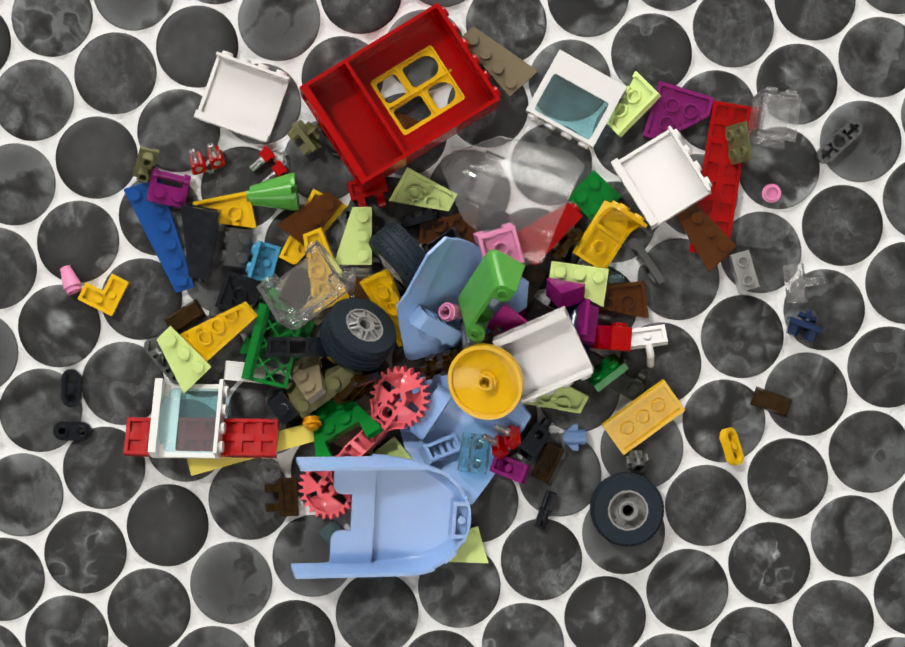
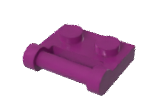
[146,167,191,209]

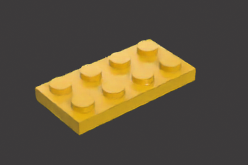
[601,379,685,455]

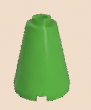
[246,173,299,211]

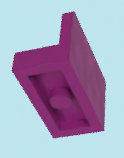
[576,298,599,345]

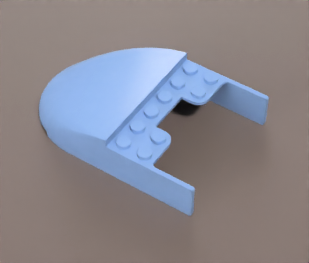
[291,454,471,579]

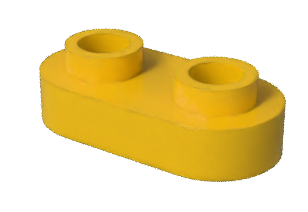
[719,427,744,466]

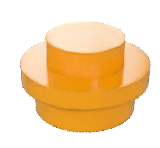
[302,415,322,431]

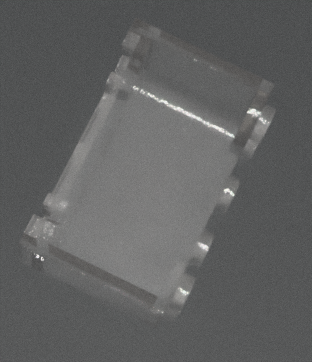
[748,86,802,149]

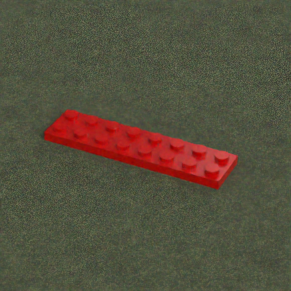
[688,101,752,258]
[123,417,280,458]

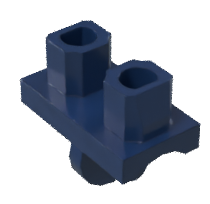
[786,309,823,343]

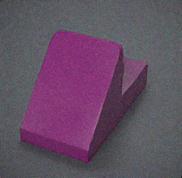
[489,456,531,484]

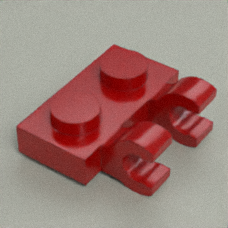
[347,178,389,209]

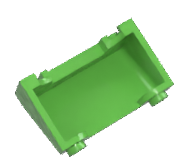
[458,249,525,344]

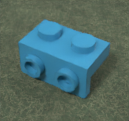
[245,240,282,284]

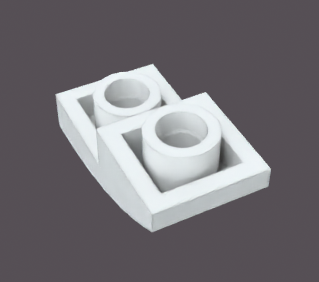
[224,361,267,384]

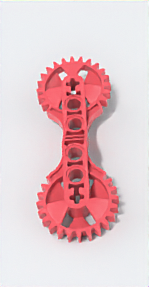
[298,365,432,520]

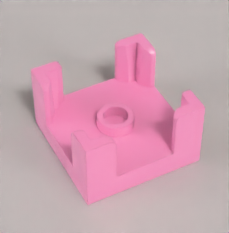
[473,222,524,263]

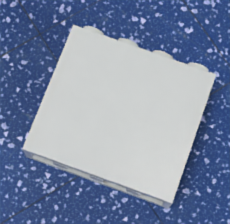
[194,50,291,144]
[611,126,712,230]
[493,306,594,404]

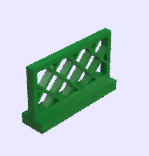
[241,303,304,389]

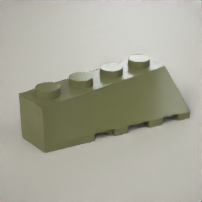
[286,365,367,419]

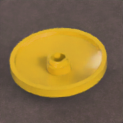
[448,343,524,420]

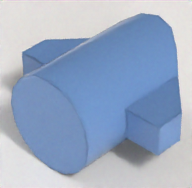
[562,423,586,451]

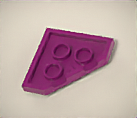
[642,81,714,139]

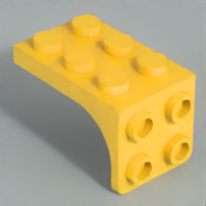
[572,200,648,269]

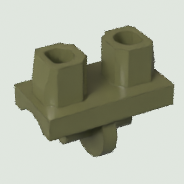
[287,120,322,155]
[132,145,160,182]

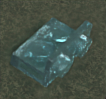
[457,432,492,474]

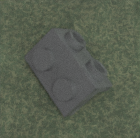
[218,227,253,268]

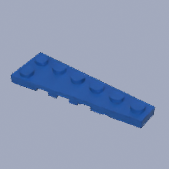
[124,178,195,293]

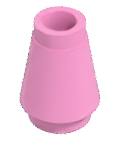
[60,265,82,295]
[438,302,462,322]

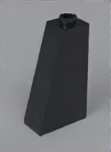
[181,203,222,282]

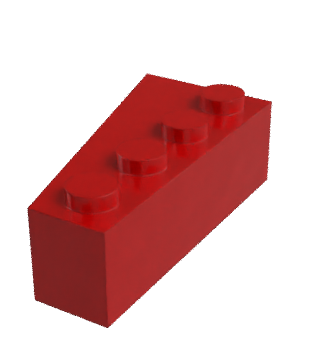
[590,322,632,351]

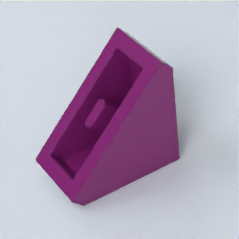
[546,278,585,308]

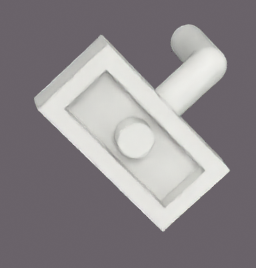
[630,324,668,368]

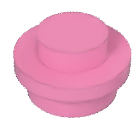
[762,184,781,203]

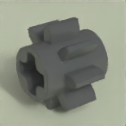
[625,450,649,474]

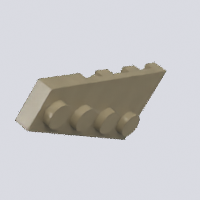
[461,26,538,97]

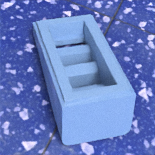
[419,433,464,465]

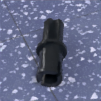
[533,490,557,529]

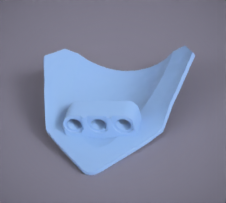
[396,236,529,360]
[392,374,531,506]

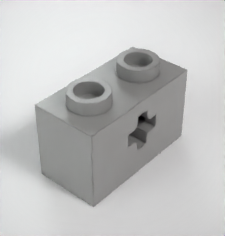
[727,250,760,293]

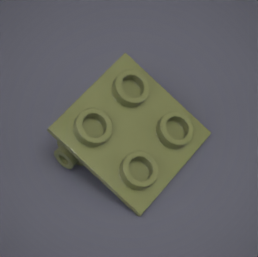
[725,121,753,165]

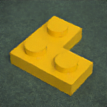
[78,274,130,317]

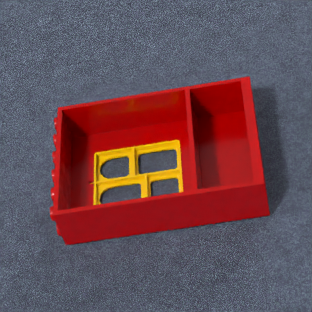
[300,3,501,192]

